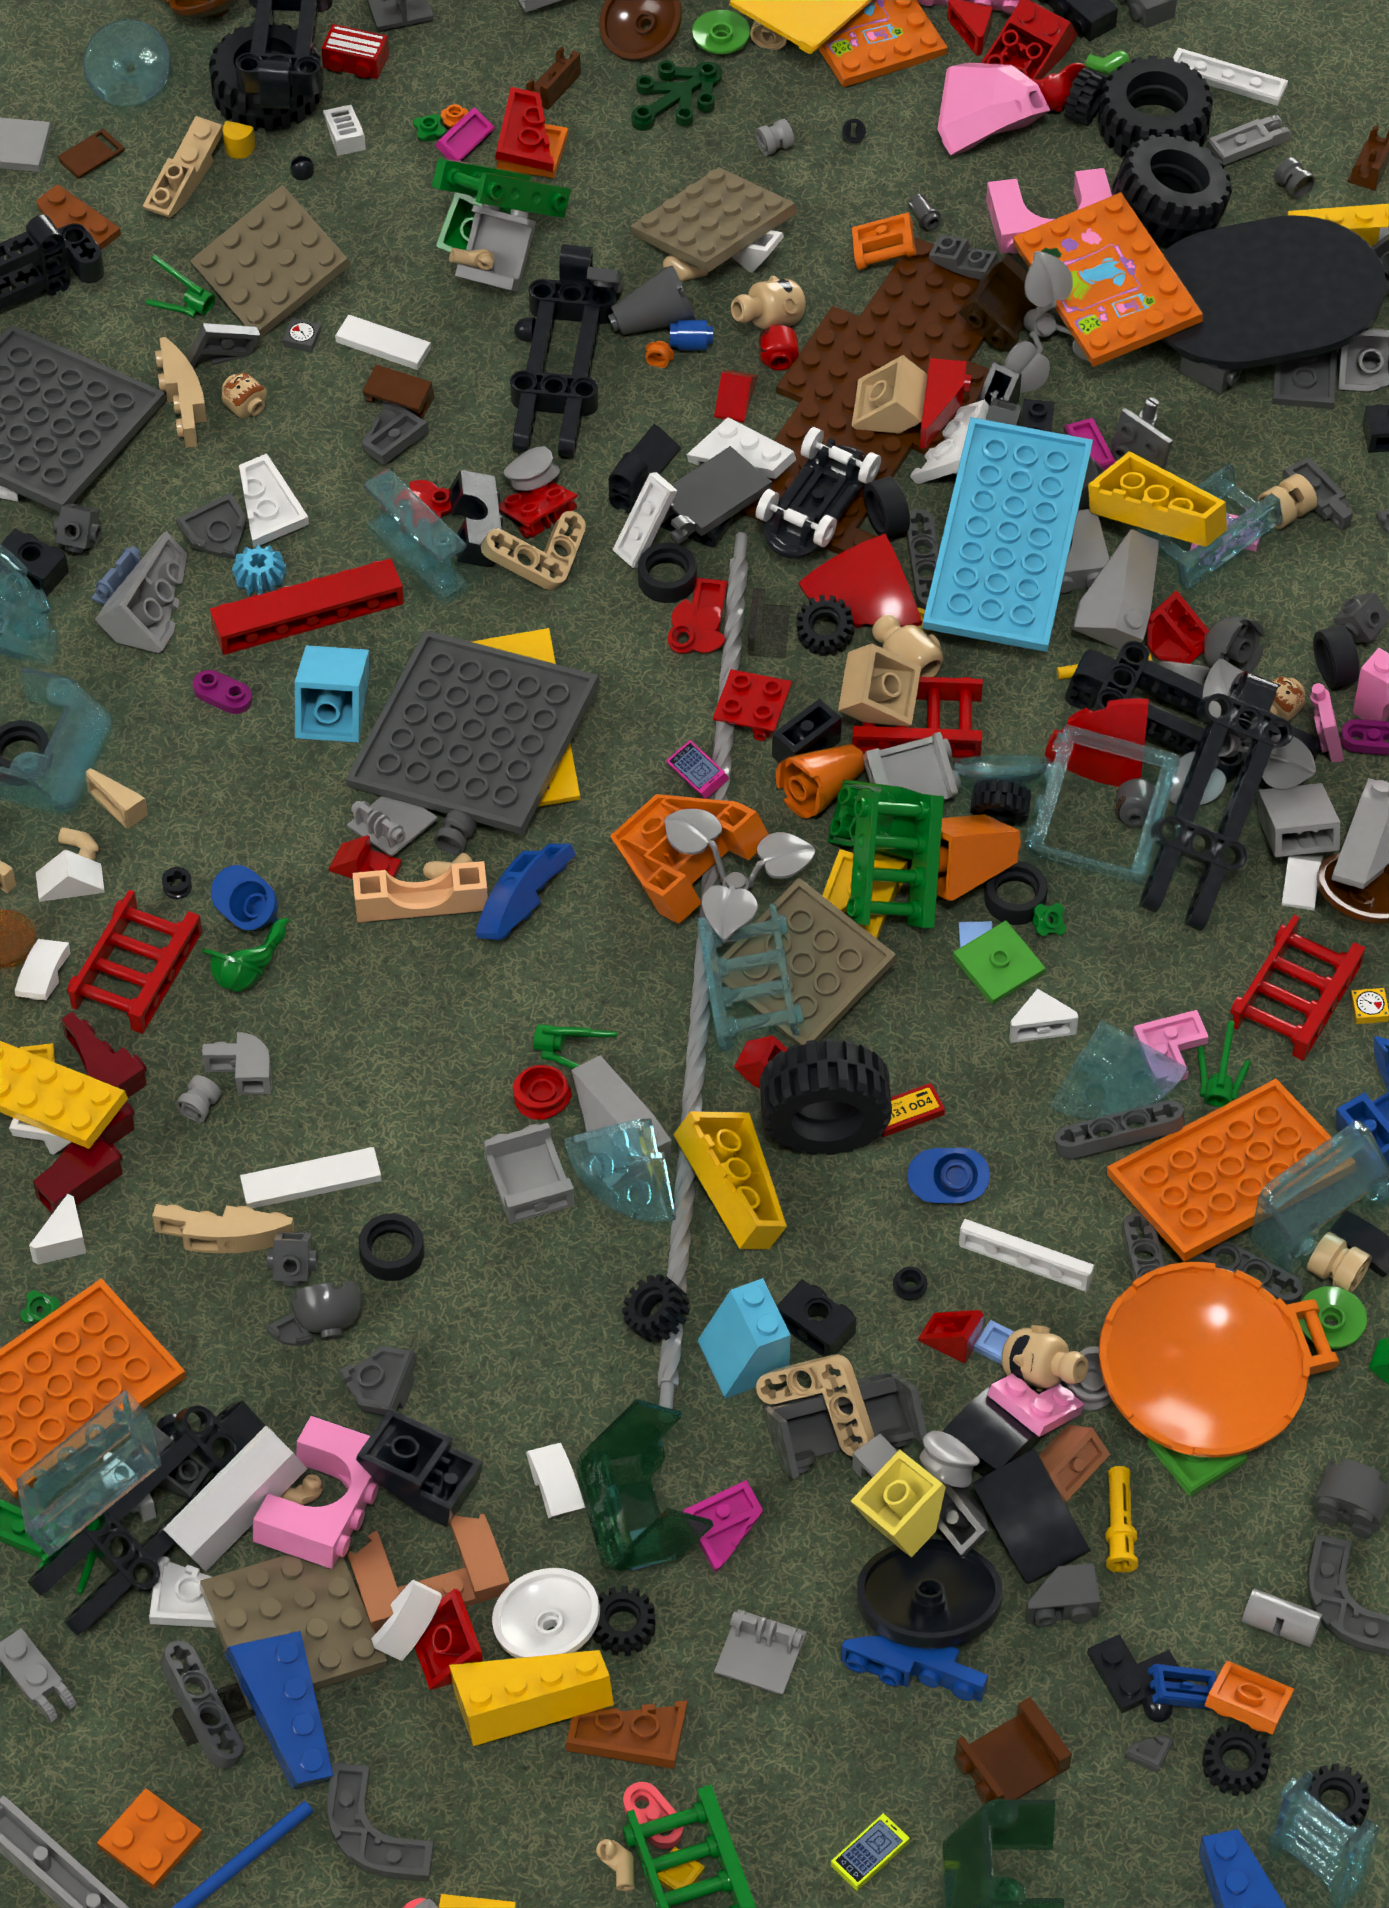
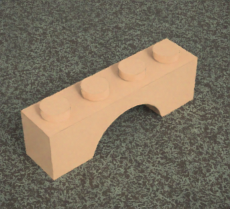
[352,861,488,922]

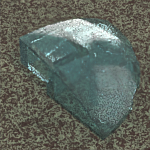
[0,545,56,665]
[1050,1020,1189,1119]
[564,1119,676,1222]

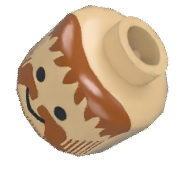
[221,373,267,418]
[1269,676,1306,721]

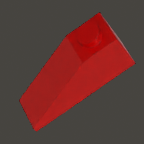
[920,358,972,449]

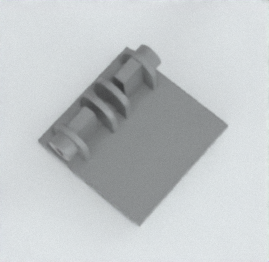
[347,796,438,857]
[714,1609,807,1695]

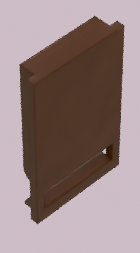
[57,129,125,179]

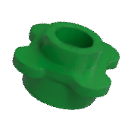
[413,114,445,141]
[1033,903,1066,937]
[20,1290,60,1323]

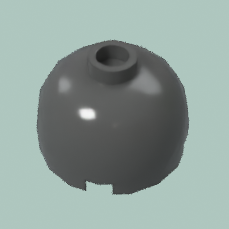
[1204,616,1264,673]
[290,1281,362,1339]

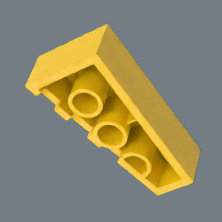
[1088,451,1227,547]
[673,1111,787,1249]
[449,1650,614,1746]

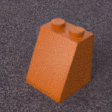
[937,814,1021,901]

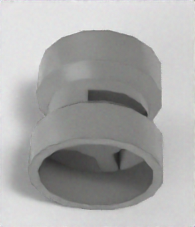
[755,119,795,156]
[175,1075,222,1123]

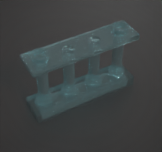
[1136,463,1282,588]
[363,468,469,605]
[697,903,804,1052]
[1269,1771,1379,1908]

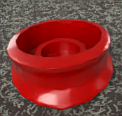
[513,1065,572,1120]

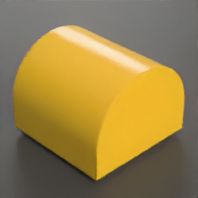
[222,121,256,159]

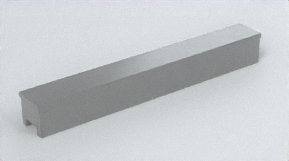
[0,1795,129,1908]

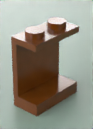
[954,1697,1072,1812]

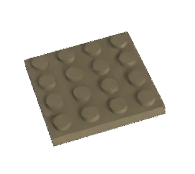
[630,167,797,272]
[190,185,351,339]
[709,877,897,1046]
[200,1554,387,1710]

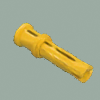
[1105,1466,1139,1572]

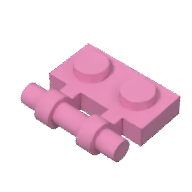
[1310,683,1344,763]

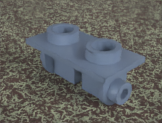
[91,546,141,604]

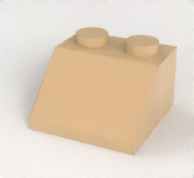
[852,355,928,433]
[838,644,921,727]

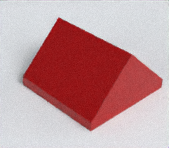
[414,1589,483,1690]

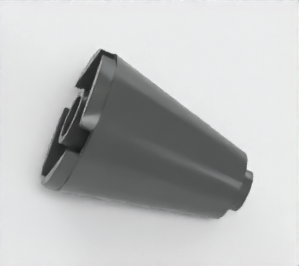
[608,265,695,335]

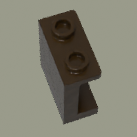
[958,253,1039,352]

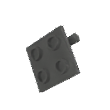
[367,0,433,31]
[1111,397,1173,470]

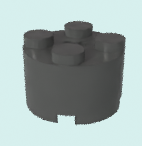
[1312,1459,1389,1538]

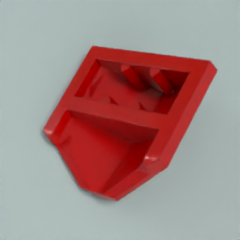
[1147,590,1209,664]

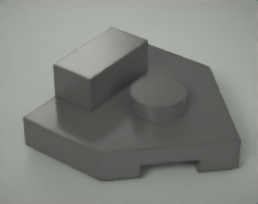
[176,492,246,559]
[339,1346,417,1415]

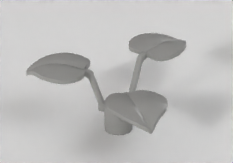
[1004,251,1089,393]
[1170,659,1316,805]
[664,809,815,941]

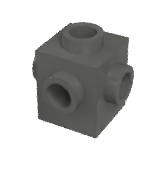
[54,503,102,553]
[1333,593,1389,643]
[267,1231,318,1286]

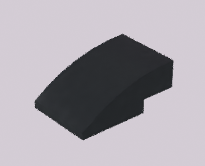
[942,1376,1045,1476]
[356,1409,483,1527]
[972,1449,1091,1585]

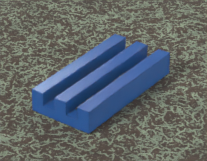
[1148,1664,1216,1709]

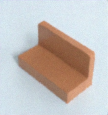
[1039,1425,1111,1502]

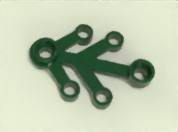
[631,60,722,131]

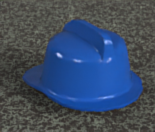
[211,865,278,930]
[907,1148,990,1203]

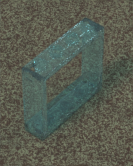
[1025,724,1180,885]
[16,1390,162,1557]

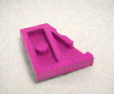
[682,1480,763,1573]

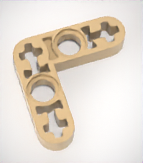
[480,511,586,590]
[756,1354,874,1457]

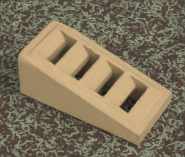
[85,768,148,829]

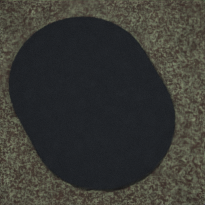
[1160,215,1386,369]

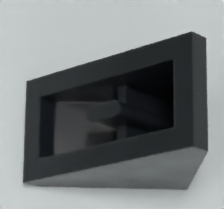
[976,362,1022,406]

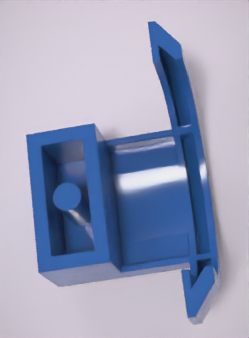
[1336,1036,1389,1178]

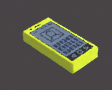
[831,1813,910,1891]

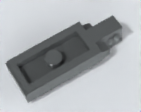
[1282,457,1353,531]

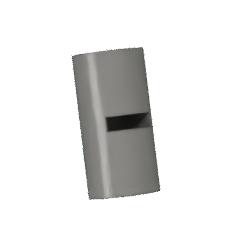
[1242,1588,1323,1648]

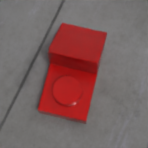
[329,835,402,879]

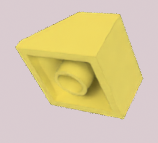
[851,1449,946,1558]

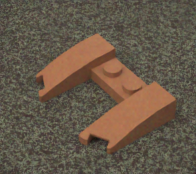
[347,1512,510,1633]

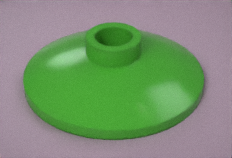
[692,10,750,54]
[1298,1286,1367,1349]

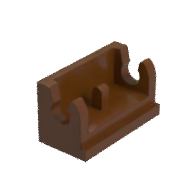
[526,47,581,110]
[1347,125,1389,191]
[362,364,435,419]

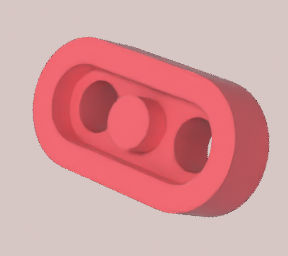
[623,1782,683,1849]

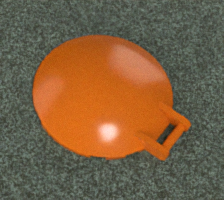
[1099,1262,1340,1458]

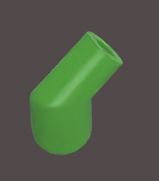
[1085,51,1130,75]

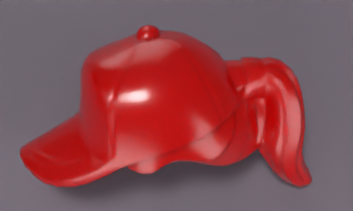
[1031,63,1087,112]

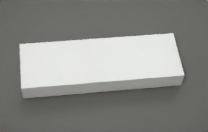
[335,315,431,370]
[612,472,677,568]

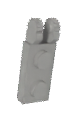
[1207,115,1292,165]
[0,1628,77,1722]

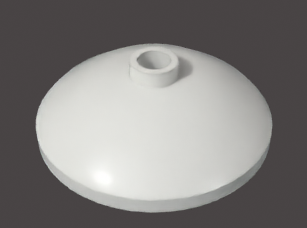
[492,1568,600,1658]

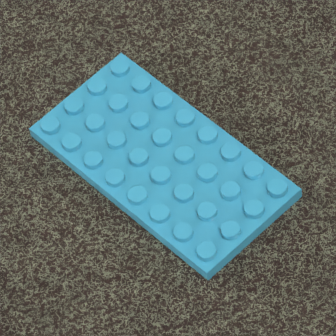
[922,417,1093,652]

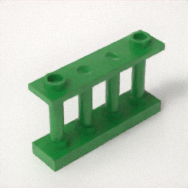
[431,157,571,218]
[847,790,944,928]
[622,1784,756,1908]

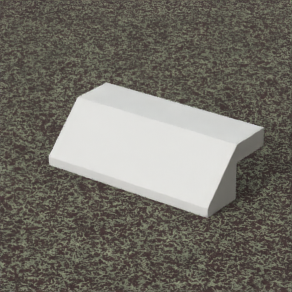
[163,1426,307,1572]

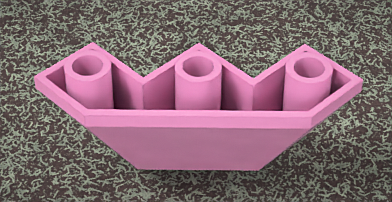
[937,63,1050,155]

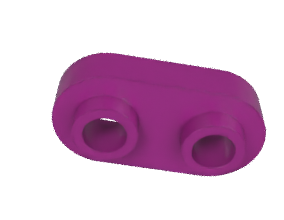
[193,670,252,714]
[1340,719,1389,755]

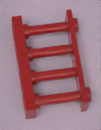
[852,677,983,758]
[67,890,203,1034]
[1230,915,1366,1061]

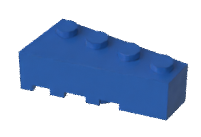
[224,1631,333,1790]
[1199,1829,1286,1908]

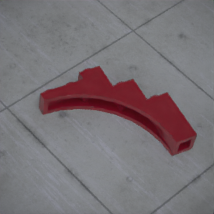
[33,1012,147,1214]

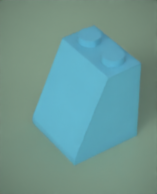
[295,645,369,743]
[698,1278,791,1399]

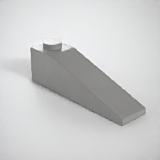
[1338,328,1389,391]
[1071,529,1159,650]
[95,531,187,653]
[1331,778,1389,889]
[571,1055,671,1189]

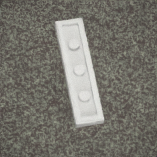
[1173,48,1288,106]
[240,1147,381,1209]
[959,1219,1094,1292]

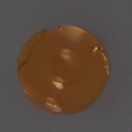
[0,909,36,970]

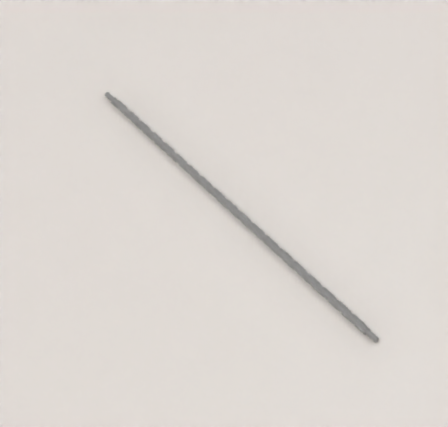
[658,532,748,1420]

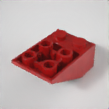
[981,0,1078,79]

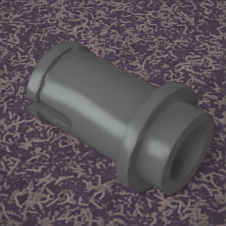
[908,193,941,231]

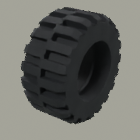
[209,22,323,132]
[1098,56,1213,158]
[1112,134,1232,245]
[760,1039,892,1155]

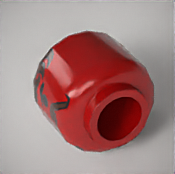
[758,324,799,371]

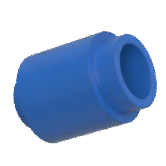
[670,320,713,351]

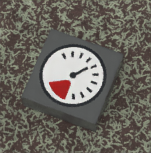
[283,318,322,353]

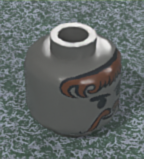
[1115,778,1158,827]

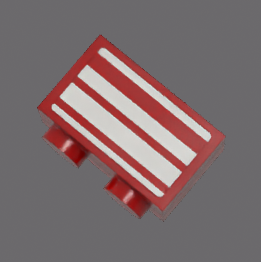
[321,24,389,79]

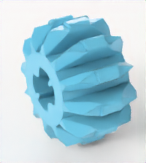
[232,543,287,596]

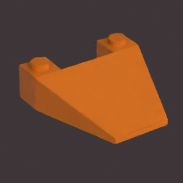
[610,794,769,924]

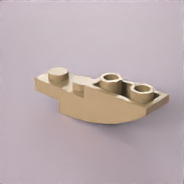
[143,116,223,218]
[155,337,207,448]
[152,1204,295,1253]

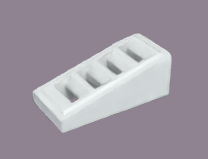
[323,105,366,156]

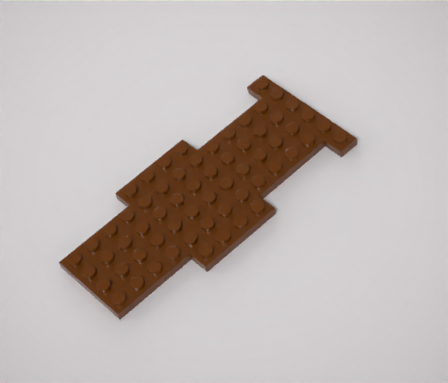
[739,237,990,554]

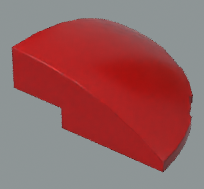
[798,534,922,628]
[1045,698,1149,787]

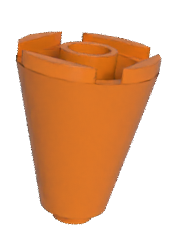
[776,744,865,818]

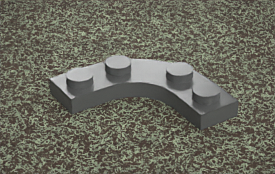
[1307,1534,1389,1656]
[327,1763,434,1882]

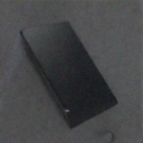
[631,424,681,476]

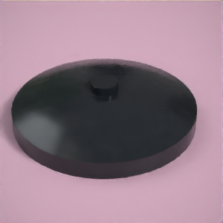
[857,1539,1002,1649]

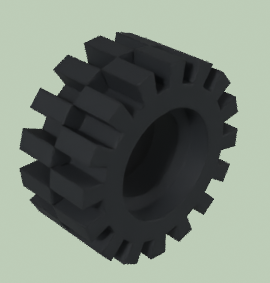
[1064,68,1107,126]
[796,595,855,656]
[970,779,1032,826]
[622,1274,690,1343]
[593,1586,656,1656]
[1202,1724,1271,1796]
[1301,1764,1370,1837]

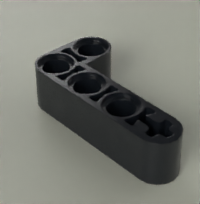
[608,452,731,547]

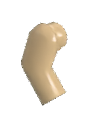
[449,247,495,271]
[663,255,708,282]
[58,827,99,861]
[423,853,473,880]
[280,1475,322,1505]
[596,1839,635,1891]

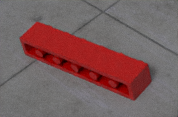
[210,558,404,655]

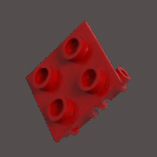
[498,481,578,538]
[713,669,792,741]

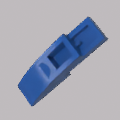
[476,844,576,941]
[841,1635,988,1702]

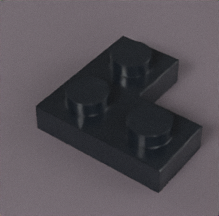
[1087,1634,1187,1713]

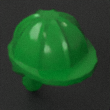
[201,918,290,992]

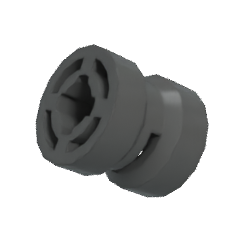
[1274,157,1316,199]
[434,810,477,856]

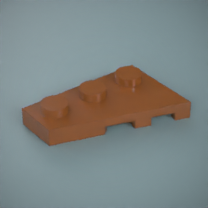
[36,184,121,250]
[566,1700,688,1769]

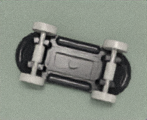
[756,427,881,559]

